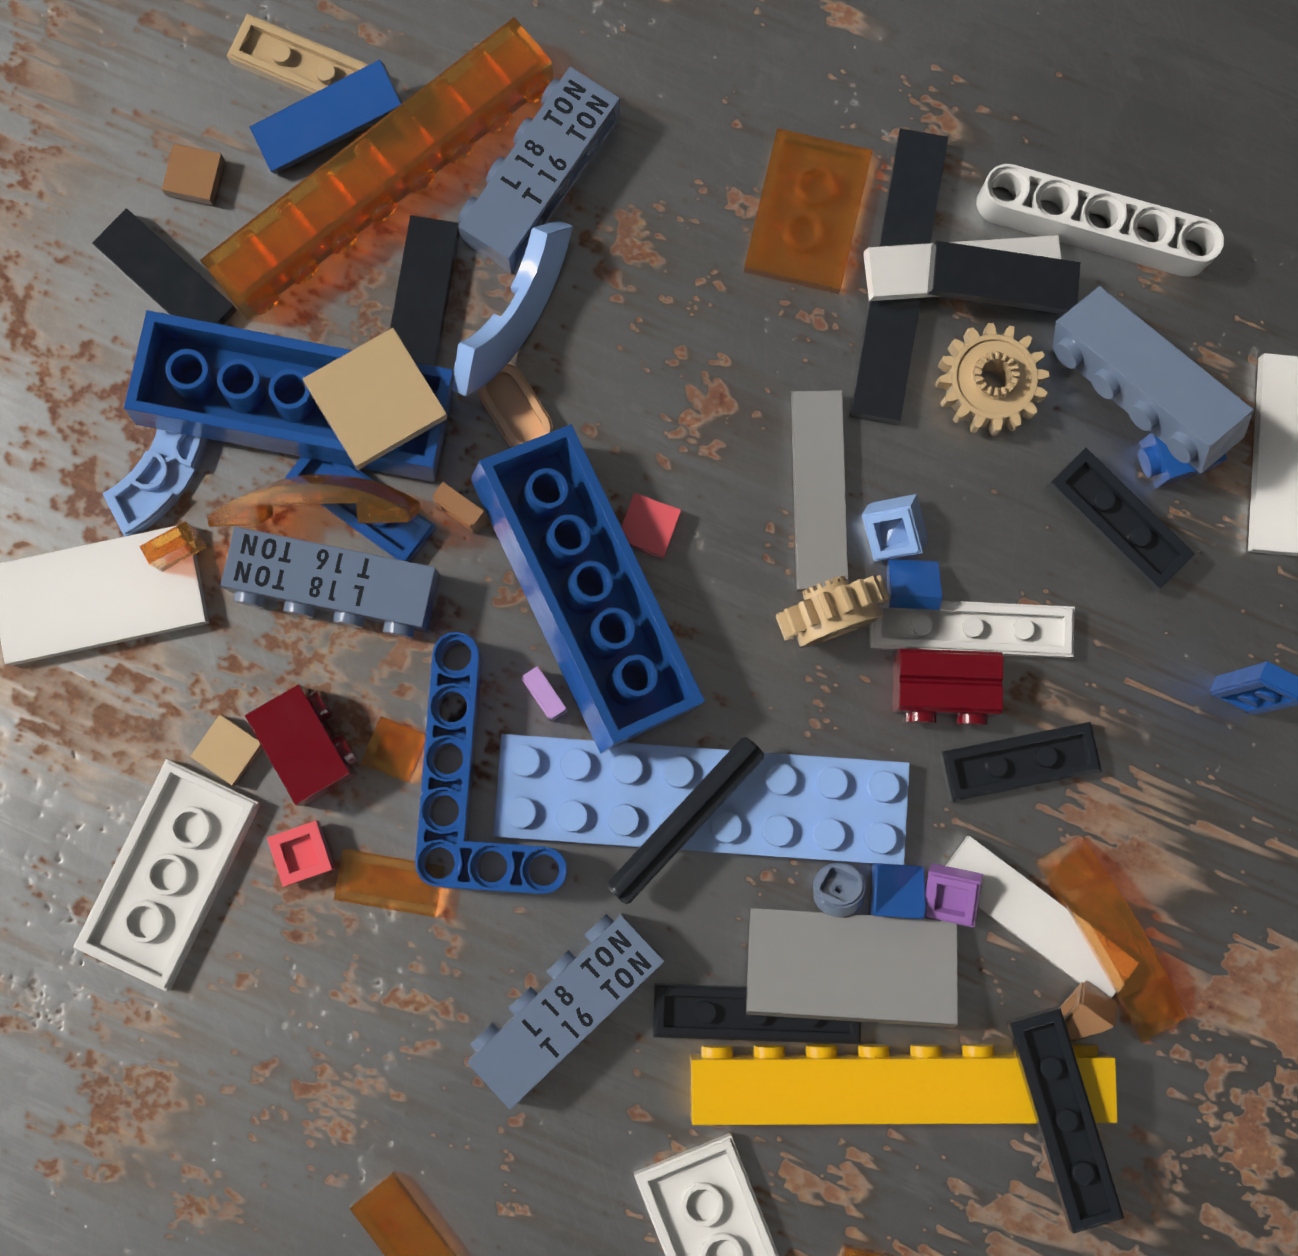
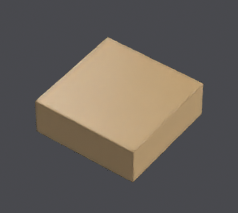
[190,715,262,786]

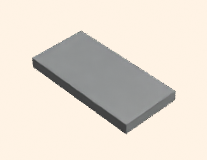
[746,908,958,1028]

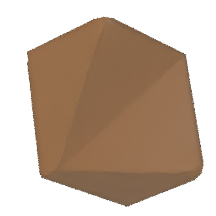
[1059,980,1117,1042]

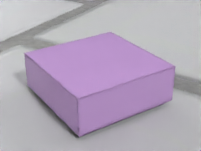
[522,666,568,722]

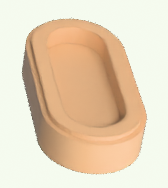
[477,363,553,448]

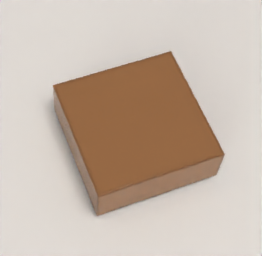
[161,143,225,206]
[432,482,488,534]

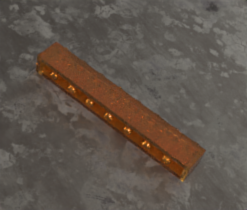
[200,17,554,320]

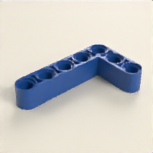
[415,632,568,894]

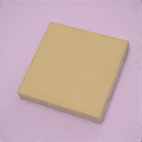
[303,328,447,470]

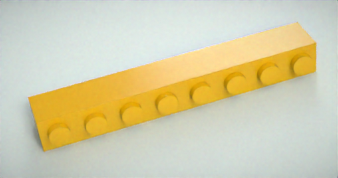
[690,1043,1117,1125]

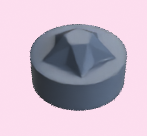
[813,863,865,917]

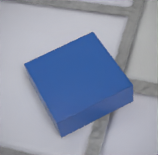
[886,559,942,610]

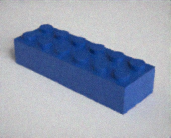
[124,310,453,482]
[470,424,705,754]

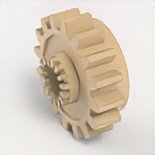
[936,323,1050,436]
[775,575,890,648]

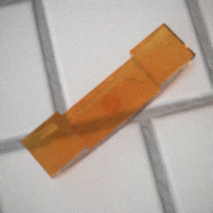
[207,474,421,527]
[1035,836,1187,1043]

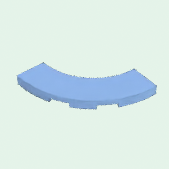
[451,220,573,396]
[102,429,208,537]

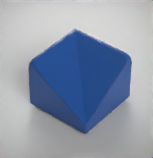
[869,863,926,919]

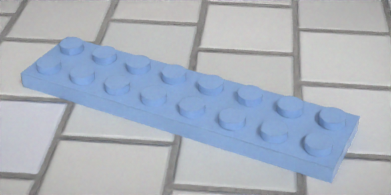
[493,734,909,865]

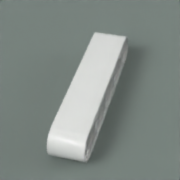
[976,164,1224,277]

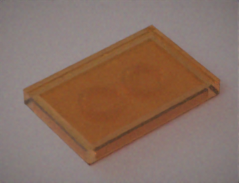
[743,128,873,294]

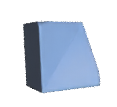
[862,494,928,562]

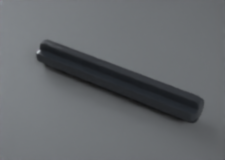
[607,737,765,904]

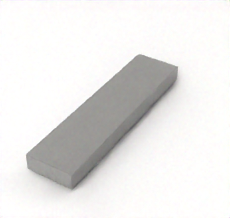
[791,390,848,591]

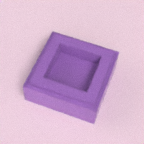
[925,863,983,927]

